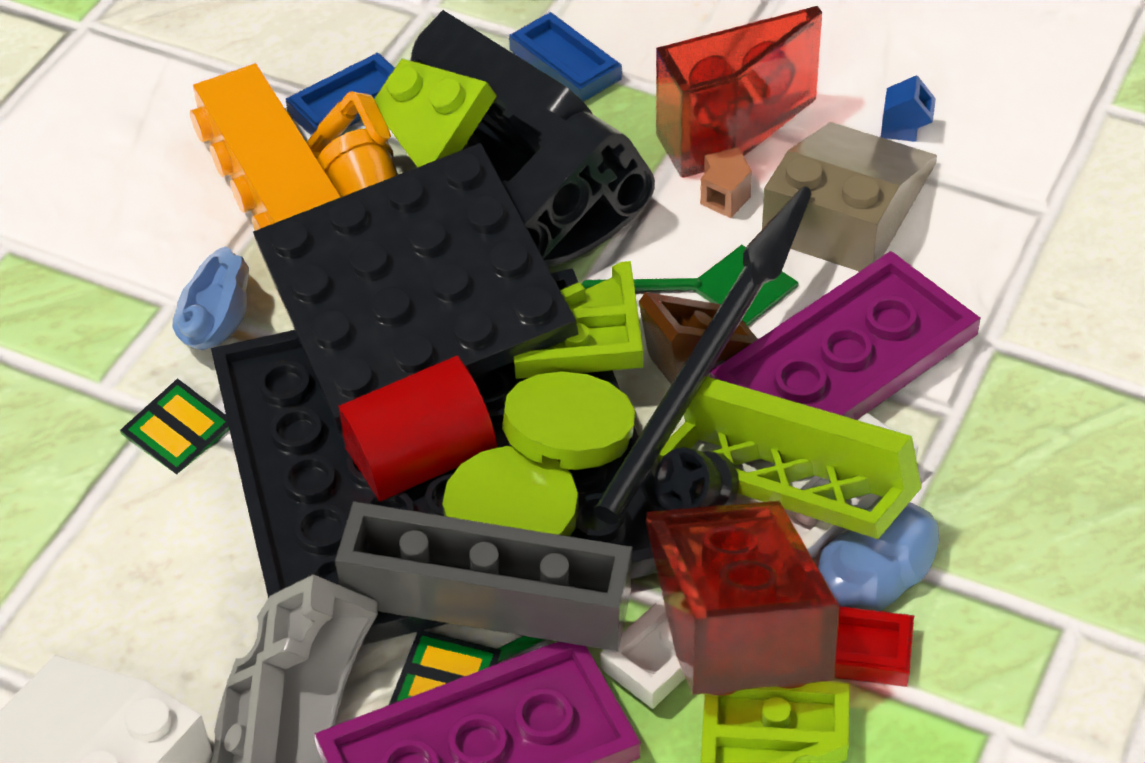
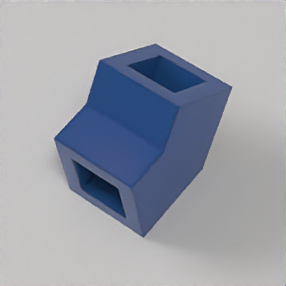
[881,75,936,142]

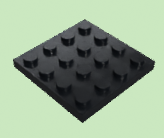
[253,143,579,432]

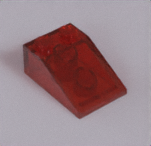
[656,5,823,178]
[646,501,839,696]

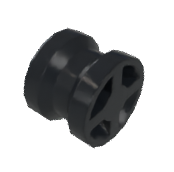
[654,447,739,518]

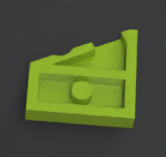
[374,58,497,167]
[514,261,644,379]
[700,674,850,763]

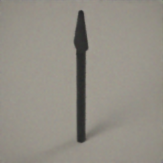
[594,186,811,525]

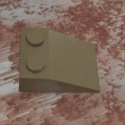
[762,122,937,271]

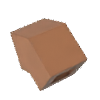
[700,147,752,219]

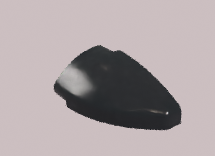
[410,10,655,267]

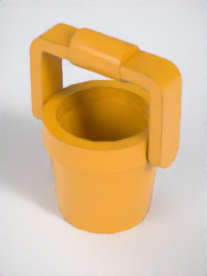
[306,91,398,197]

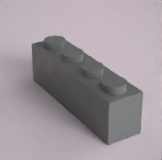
[335,502,632,651]

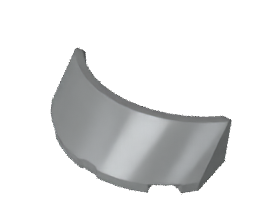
[210,575,378,763]

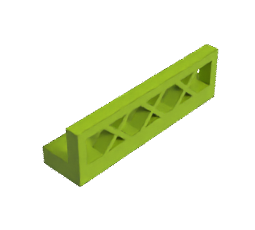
[657,377,922,539]

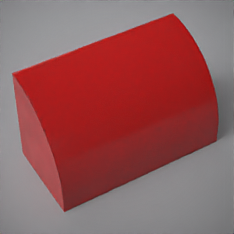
[338,355,497,502]

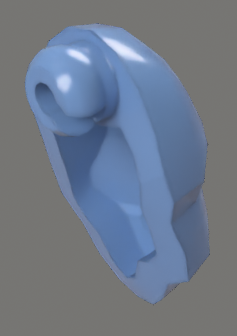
[172,246,249,350]
[810,502,939,611]

